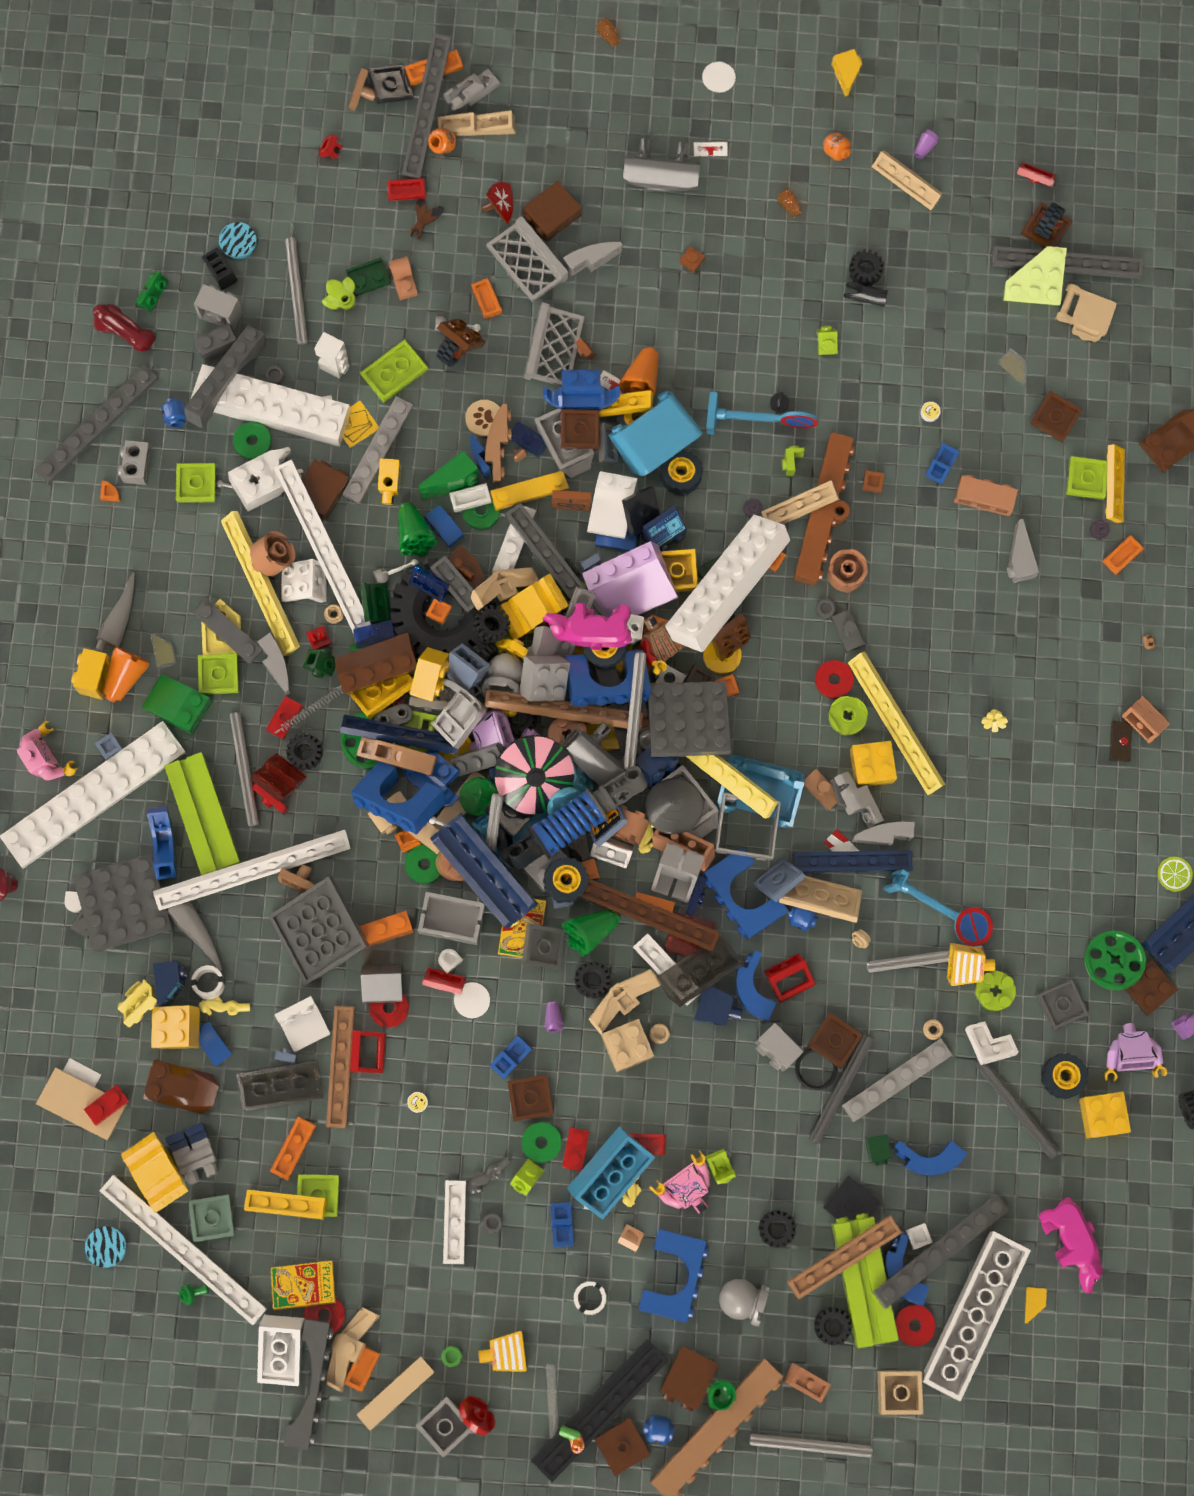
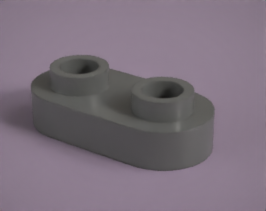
[374,704,413,726]

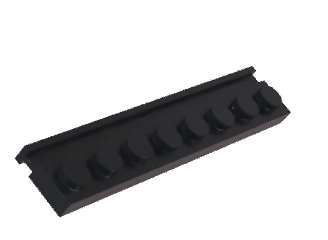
[531,1339,668,1482]

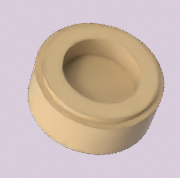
[649,1024,670,1044]

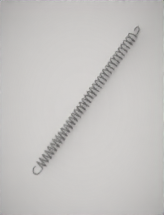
[275,685,343,734]

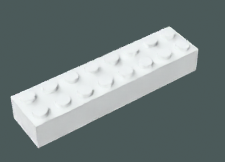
[191,364,351,447]
[665,515,790,652]
[922,1231,1031,1401]

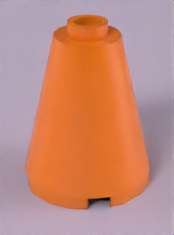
[619,347,659,397]
[103,646,150,703]

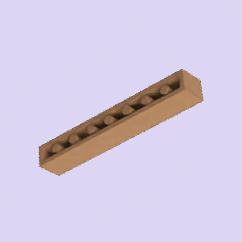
[650,1358,783,1496]

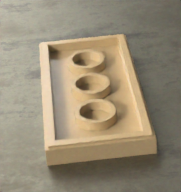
[779,876,862,923]
[36,1068,128,1141]

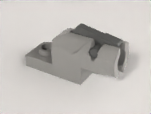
[444,69,500,110]
[830,772,884,829]

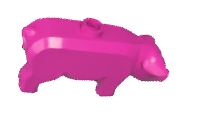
[543,603,632,650]
[1039,1197,1103,1294]

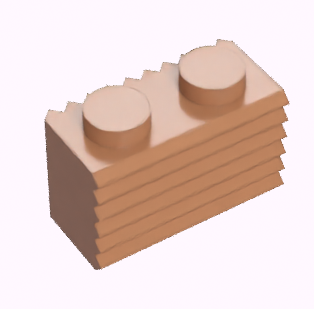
[1122,696,1170,743]

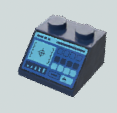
[641,505,687,552]
[153,961,188,1007]

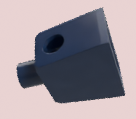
[693,983,743,1026]

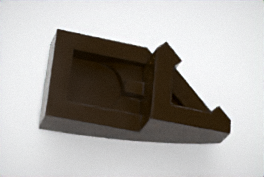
[685,665,716,682]

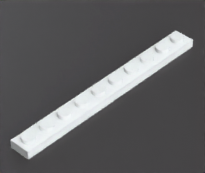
[274,460,376,642]
[153,830,351,911]
[100,1175,267,1325]

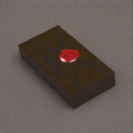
[1110,721,1132,762]

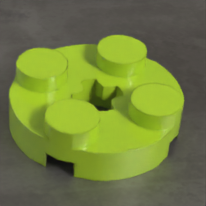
[828,696,868,736]
[975,971,1016,1011]

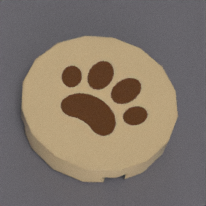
[465,400,500,438]

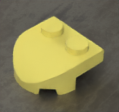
[117,980,157,1027]

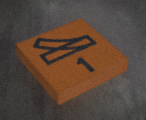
[552,490,591,512]

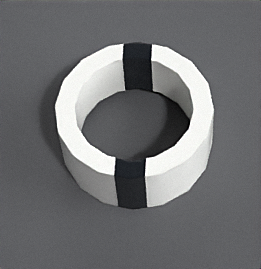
[191,965,225,1000]
[574,1281,606,1315]

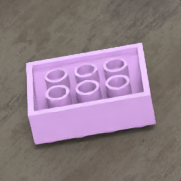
[582,541,678,617]

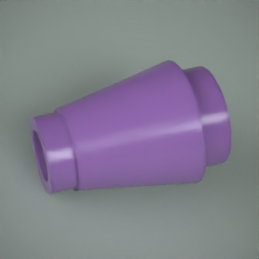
[914,130,939,159]
[544,1002,564,1033]

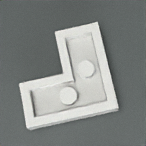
[965,1021,1018,1065]

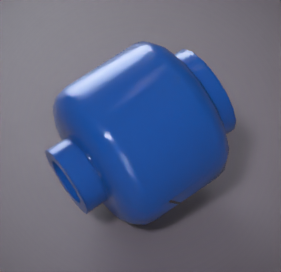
[161,398,187,428]
[788,906,818,931]
[643,1415,674,1445]

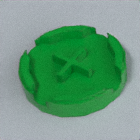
[459,777,498,817]

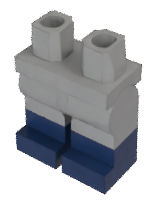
[165,1122,218,1185]

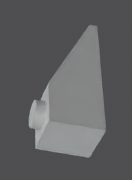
[1007,519,1039,583]

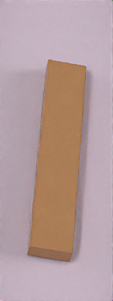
[326,1006,355,1128]
[787,1215,902,1300]

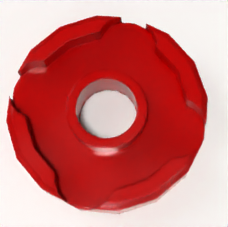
[815,660,854,699]
[369,994,409,1028]
[304,1297,345,1333]
[895,1304,936,1346]
[459,1396,495,1435]

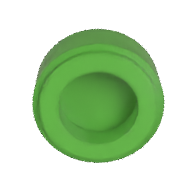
[441,1346,462,1367]

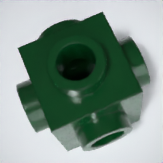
[303,649,336,679]

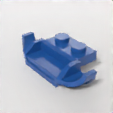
[543,370,620,411]
[403,750,460,807]

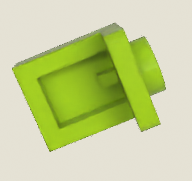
[816,326,838,355]
[781,446,805,477]
[705,1148,736,1184]
[510,1158,544,1196]

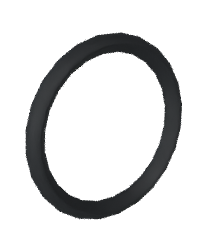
[795,1049,838,1090]

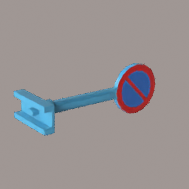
[706,392,819,435]
[883,869,993,947]

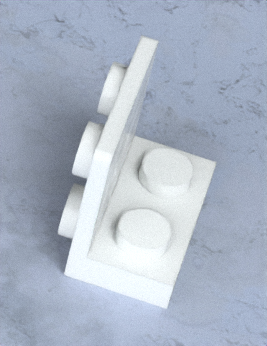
[281,559,327,603]
[274,996,330,1052]

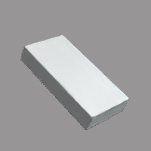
[449,483,492,512]

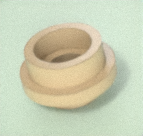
[324,604,344,624]
[852,930,871,948]
[923,1020,943,1040]

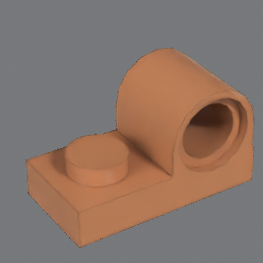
[389,256,418,300]
[783,1362,831,1403]

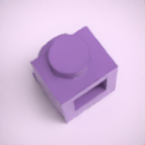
[1171,1012,1194,1040]

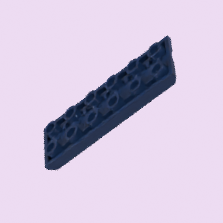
[430,813,538,929]
[1142,894,1194,973]

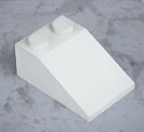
[587,471,638,539]
[258,1315,305,1386]

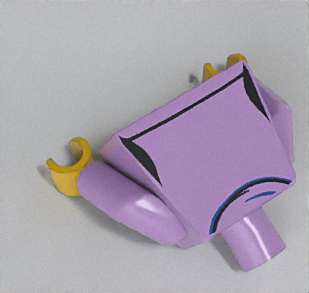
[470,709,517,751]
[1104,1023,1167,1081]

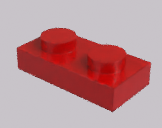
[84,1085,130,1126]
[562,1127,590,1171]

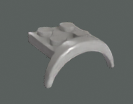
[432,679,486,749]

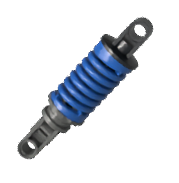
[507,766,647,869]

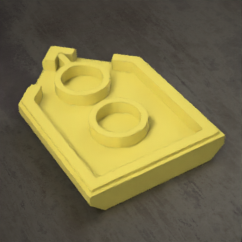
[202,599,241,656]

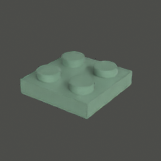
[188,1194,235,1242]

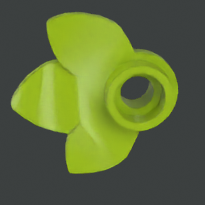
[322,277,356,310]

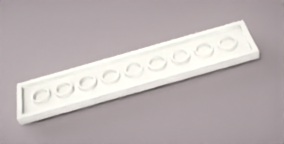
[0,721,186,869]

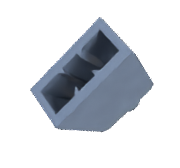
[447,643,490,691]

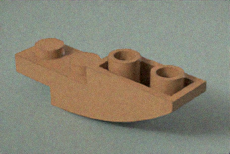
[485,404,511,483]
[357,737,437,776]

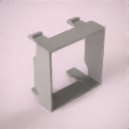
[714,793,781,861]

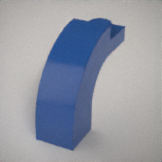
[147,806,177,880]
[735,950,776,1023]
[892,1140,967,1176]
[883,1233,929,1306]

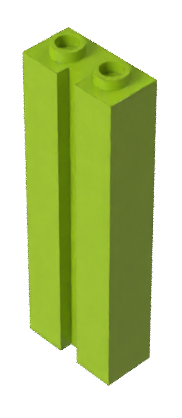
[164,752,241,876]
[831,1213,899,1348]

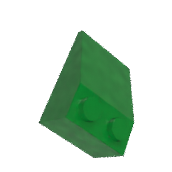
[418,451,479,500]
[141,674,212,736]

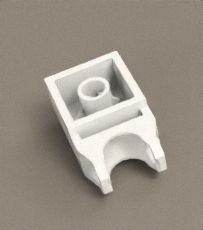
[228,447,304,512]

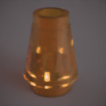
[595,18,621,47]
[777,188,802,218]

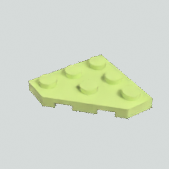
[1003,246,1067,306]

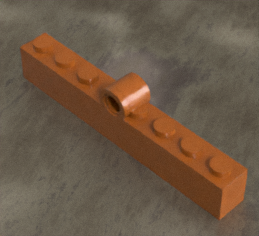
[793,432,855,586]

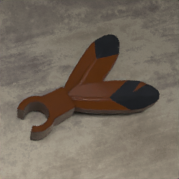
[410,199,444,240]

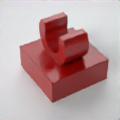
[318,134,343,159]
[306,625,332,650]

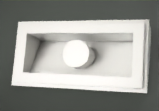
[589,838,634,869]

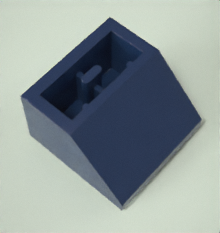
[635,746,680,790]

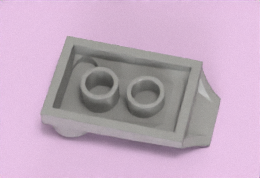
[534,408,595,478]
[654,765,719,839]

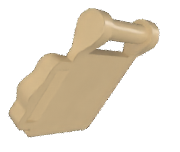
[1056,284,1116,342]

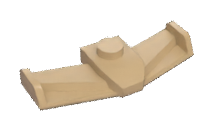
[471,567,539,611]
[589,969,663,1035]
[325,1307,380,1392]

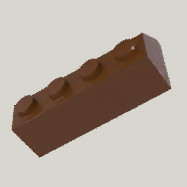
[334,632,418,695]

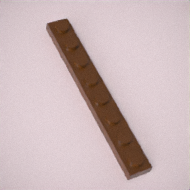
[567,878,720,952]

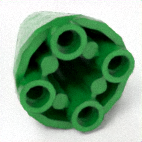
[398,502,437,557]
[562,909,620,957]

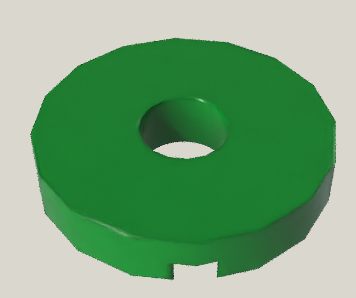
[233,422,272,460]
[462,493,500,530]
[405,845,441,884]
[521,1122,562,1163]

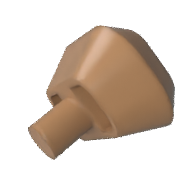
[513,448,527,462]
[1143,634,1156,650]

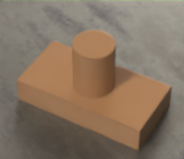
[348,68,375,111]
[804,769,838,811]
[278,865,315,893]

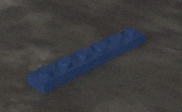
[340,715,458,755]
[793,850,913,873]

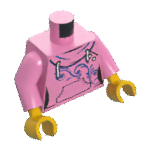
[17,721,78,780]
[650,1151,710,1214]

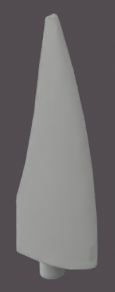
[95,572,135,652]
[168,901,222,972]

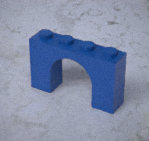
[566,650,651,707]
[351,762,445,835]
[703,846,789,940]
[638,1229,709,1323]

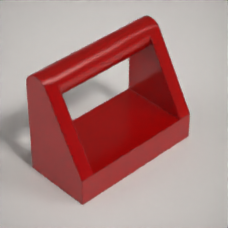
[764,953,815,1003]
[350,1030,386,1074]

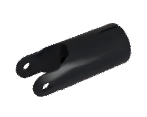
[843,282,888,307]

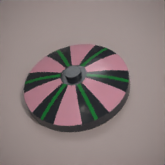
[494,735,574,814]

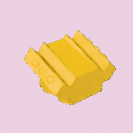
[499,574,569,640]
[121,1132,188,1213]

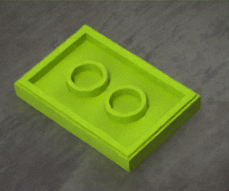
[360,339,429,403]

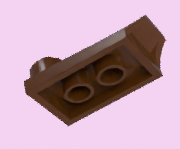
[1139,409,1194,473]
[143,1060,220,1114]

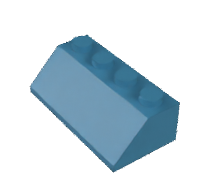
[567,1126,655,1220]

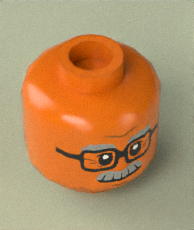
[428,128,456,154]
[823,133,851,161]

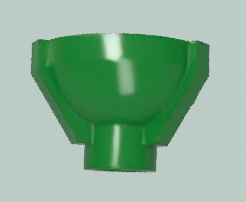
[707,1379,737,1411]

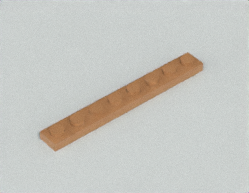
[484,689,643,731]

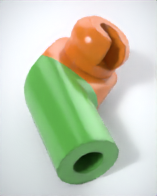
[559,1425,584,1454]

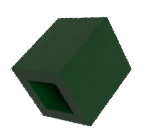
[865,1134,892,1166]

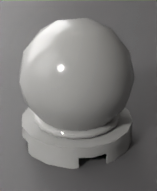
[482,653,523,695]
[719,1279,770,1327]

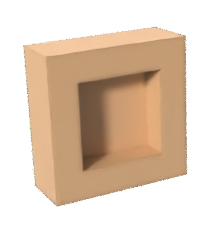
[618,1224,645,1251]

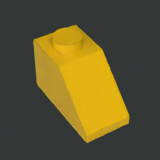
[832,49,862,96]

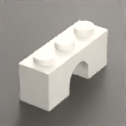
[314,332,350,379]

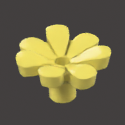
[982,709,1008,732]

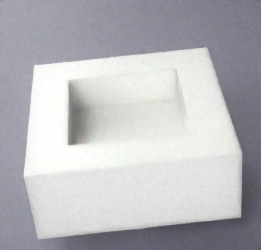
[905,1223,932,1250]

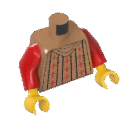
[641,616,695,675]

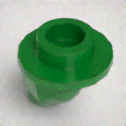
[179,1284,209,1305]

